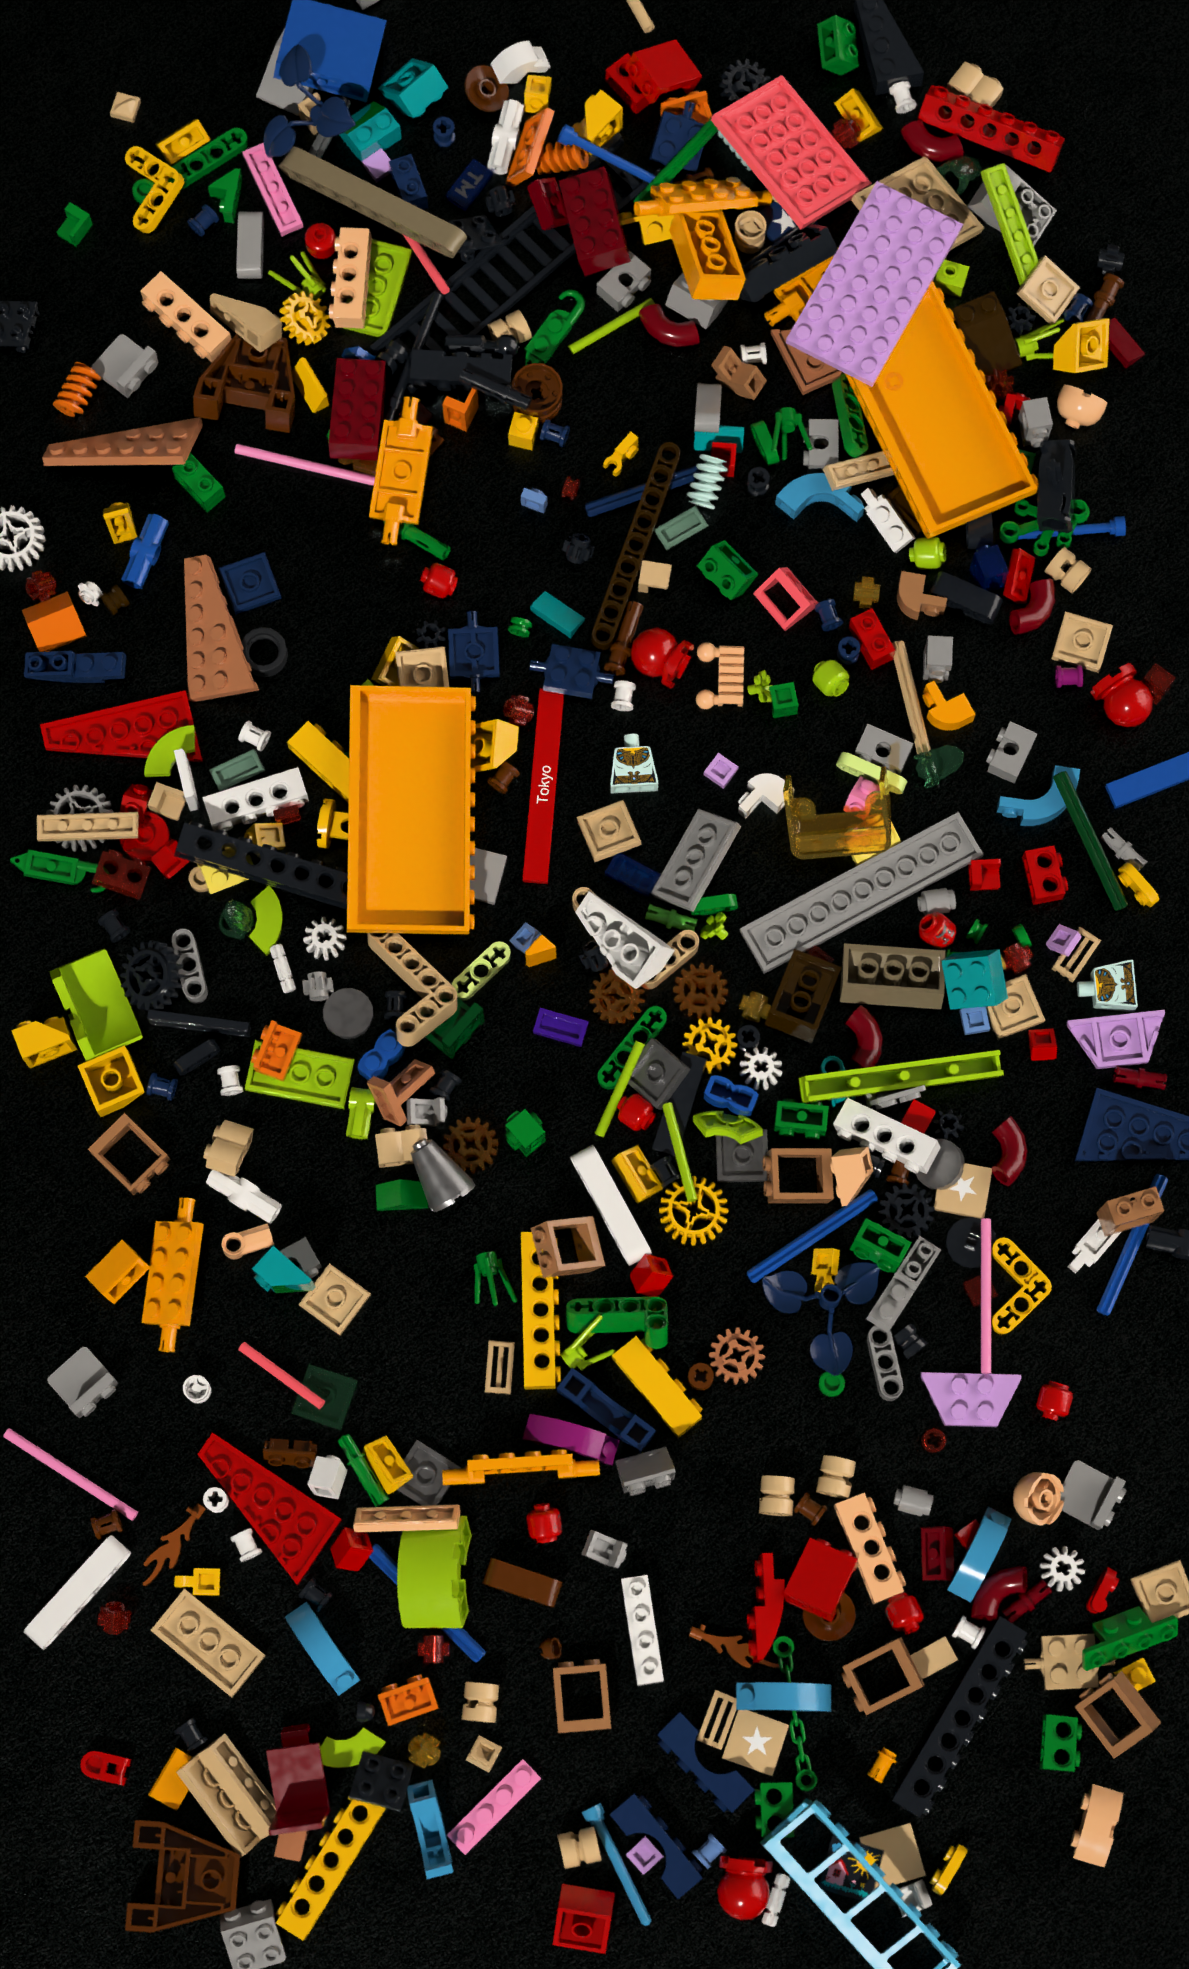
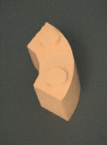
[1071,1784,1124,1867]

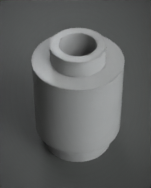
[917,888,956,915]
[893,1485,933,1517]

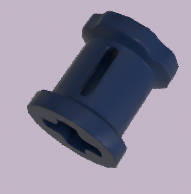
[433,117,455,147]
[187,204,219,237]
[1063,293,1093,325]
[540,419,570,447]
[814,599,843,631]
[837,637,860,665]
[146,1073,178,1101]

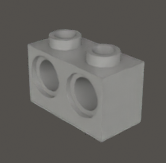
[1017,397,1053,448]

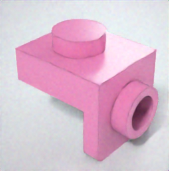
[843,776,882,821]

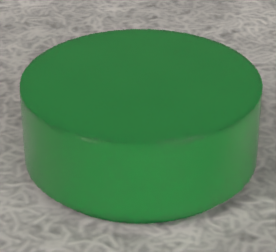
[132,179,156,204]
[1012,924,1032,950]
[819,1371,845,1397]

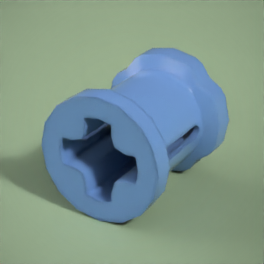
[692,1833,727,1869]

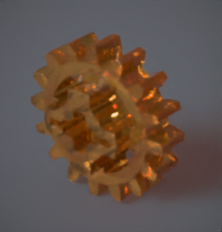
[673,963,728,1019]
[590,969,645,1024]
[443,1117,499,1173]

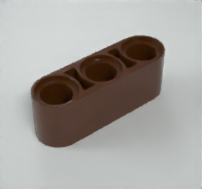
[482,1558,563,1608]

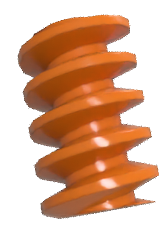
[536,142,589,175]
[53,362,102,417]

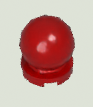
[631,628,694,689]
[1090,663,1153,727]
[717,1856,773,1920]

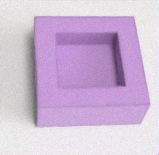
[362,148,391,183]
[704,753,738,789]
[1046,924,1082,957]
[626,1836,663,1875]

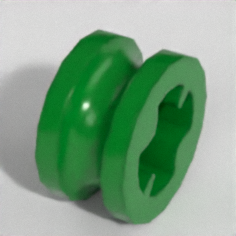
[508,617,532,637]
[966,919,988,945]

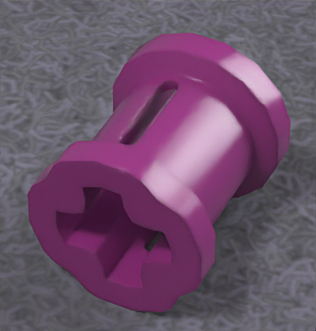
[1055,665,1083,688]

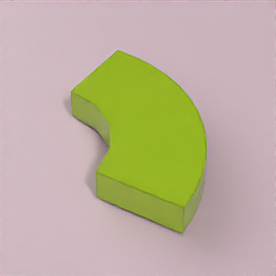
[144,725,195,777]
[249,885,283,956]
[693,1111,763,1144]
[320,1728,386,1768]

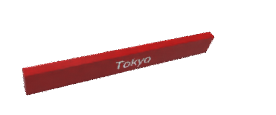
[523,689,564,884]

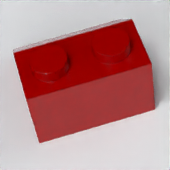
[553,1884,615,1954]

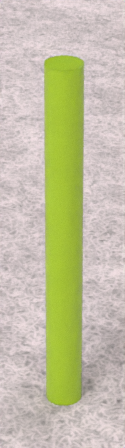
[568,298,655,354]
[594,1041,645,1138]
[662,1102,698,1202]

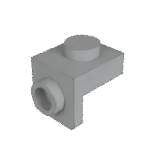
[406,1097,447,1127]
[581,1530,627,1568]

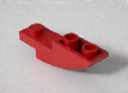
[747,1553,785,1663]

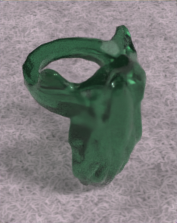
[937,156,982,195]
[913,745,964,788]
[219,900,254,940]

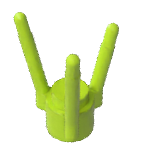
[268,251,326,300]
[1015,318,1064,361]
[560,1315,616,1371]

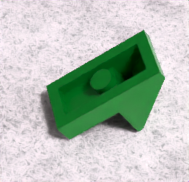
[208,168,243,223]

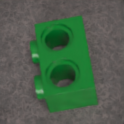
[172,453,225,512]
[1040,1714,1082,1772]
[755,1782,794,1838]

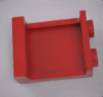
[625,39,702,104]
[783,1538,858,1622]

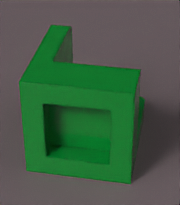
[57,202,93,247]
[769,682,799,718]

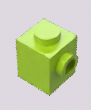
[933,260,969,298]

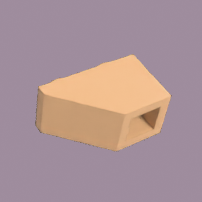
[830,1147,874,1206]

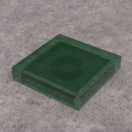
[292,1364,358,1431]

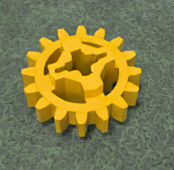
[279,291,330,345]
[682,1017,737,1074]

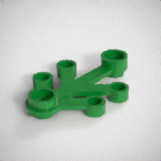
[999,499,1090,556]

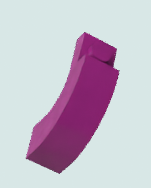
[523,1414,619,1465]

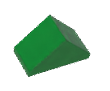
[376,1179,428,1211]

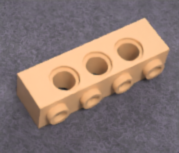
[329,228,372,329]
[141,272,231,362]
[834,1493,906,1604]

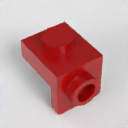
[998,393,1031,430]
[120,784,153,823]

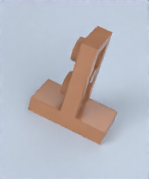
[367,1059,435,1127]

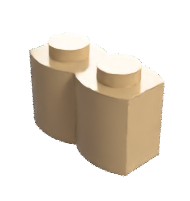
[947,62,1003,107]
[203,1120,254,1177]
[375,1125,428,1168]

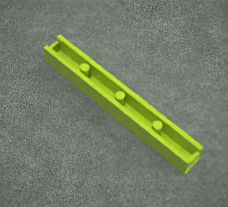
[798,1050,1004,1103]

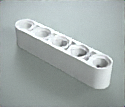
[570,1145,652,1266]
[24,1535,131,1650]

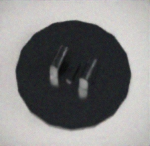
[946,1217,997,1268]

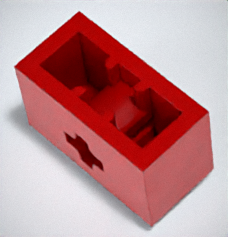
[849,608,896,670]

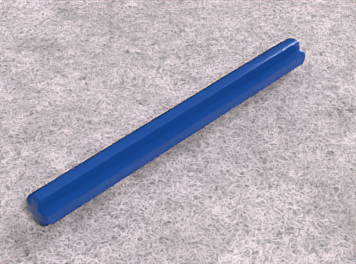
[1097,1174,1168,1316]
[747,1189,878,1283]
[369,1544,486,1662]

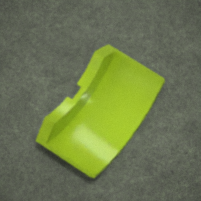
[49,949,143,1062]
[397,1516,472,1628]

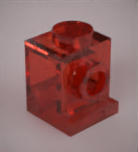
[1142,663,1175,705]

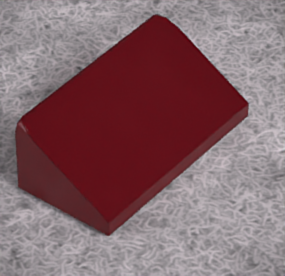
[527,177,569,231]
[1108,318,1145,368]
[921,1526,954,1581]

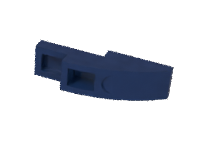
[24,651,126,683]

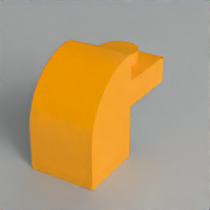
[922,681,975,731]

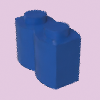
[358,1029,406,1081]
[704,1075,758,1117]

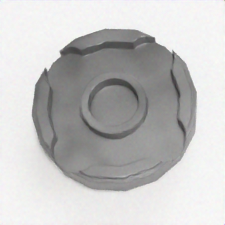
[323,988,374,1039]
[915,1139,965,1190]

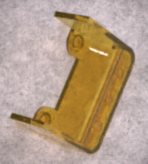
[783,767,892,859]

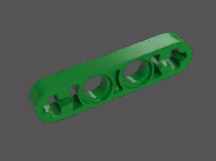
[168,128,248,190]
[832,373,868,458]
[598,1006,667,1090]

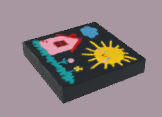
[819,1835,885,1901]

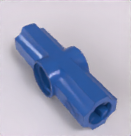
[121,514,169,589]

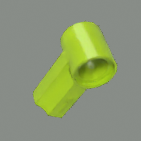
[346,1087,376,1140]

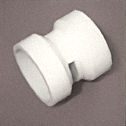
[183,1375,211,1404]

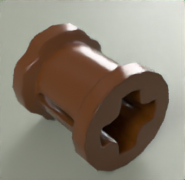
[487,761,520,794]
[886,1160,910,1186]
[793,1492,828,1526]
[90,1509,123,1540]

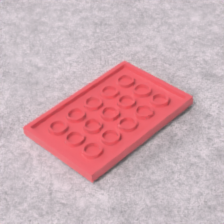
[711,75,872,230]

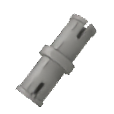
[1100,827,1147,872]

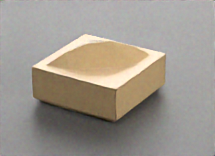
[110,92,141,123]
[466,1735,502,1772]

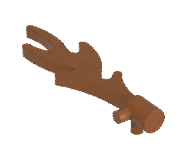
[143,1503,206,1586]
[688,1624,779,1668]

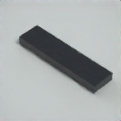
[147,1010,251,1037]
[652,1052,708,1156]

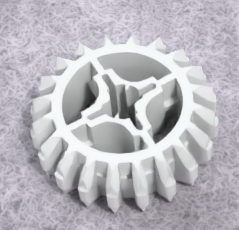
[0,505,46,572]

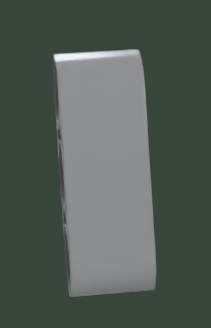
[237,212,264,279]
[694,383,722,433]
[172,929,208,1004]
[867,1325,903,1401]

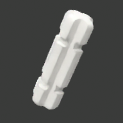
[270,944,296,993]
[762,1873,790,1927]

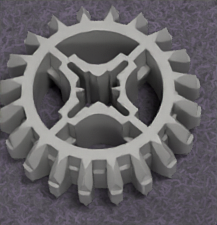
[46,785,114,852]

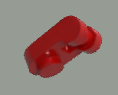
[1086,1566,1119,1614]
[81,1751,131,1786]

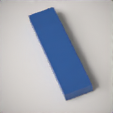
[1105,752,1189,809]

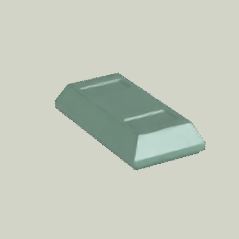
[654,506,708,550]
[209,749,265,792]

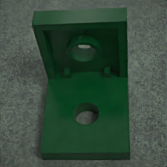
[422,997,485,1059]

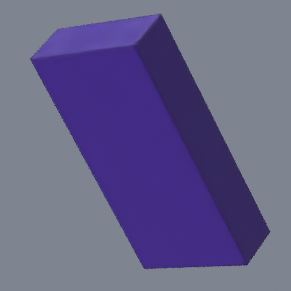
[533,1008,589,1047]

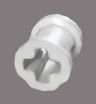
[889,81,917,113]
[740,342,767,364]
[611,681,636,711]
[238,721,271,751]
[217,1065,243,1096]
[203,1487,229,1513]
[230,1528,262,1562]
[952,1616,986,1649]

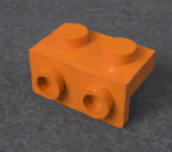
[660,91,712,124]
[251,1020,302,1082]
[378,1674,439,1726]

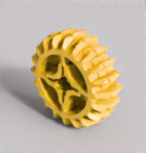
[659,1176,728,1246]

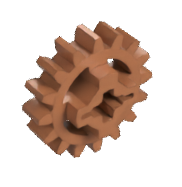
[709,1328,765,1385]

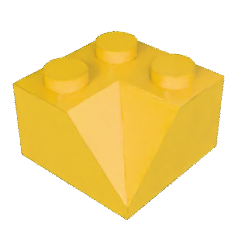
[572,90,623,157]
[11,1016,77,1068]
[78,1045,145,1117]

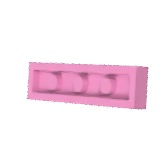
[242,143,303,237]
[447,1759,541,1855]

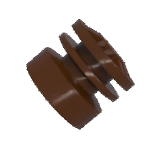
[512,363,563,424]

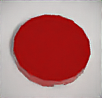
[120,811,170,861]

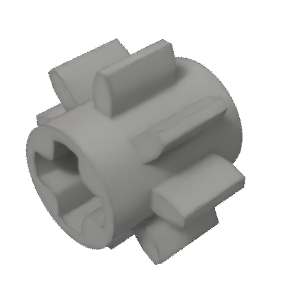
[302,972,334,1001]

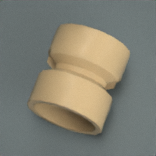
[734,211,766,254]
[487,310,532,344]
[1045,547,1092,593]
[816,1455,856,1499]
[759,1475,795,1516]
[462,1682,499,1723]
[558,1827,602,1869]

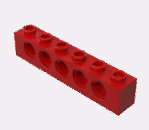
[918,85,1065,173]

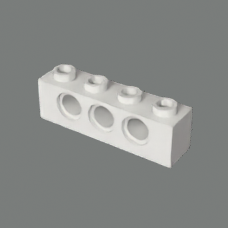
[202,767,309,831]
[833,1098,941,1174]
[621,1575,664,1686]

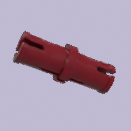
[1113,1066,1167,1090]
[1001,1579,1052,1624]

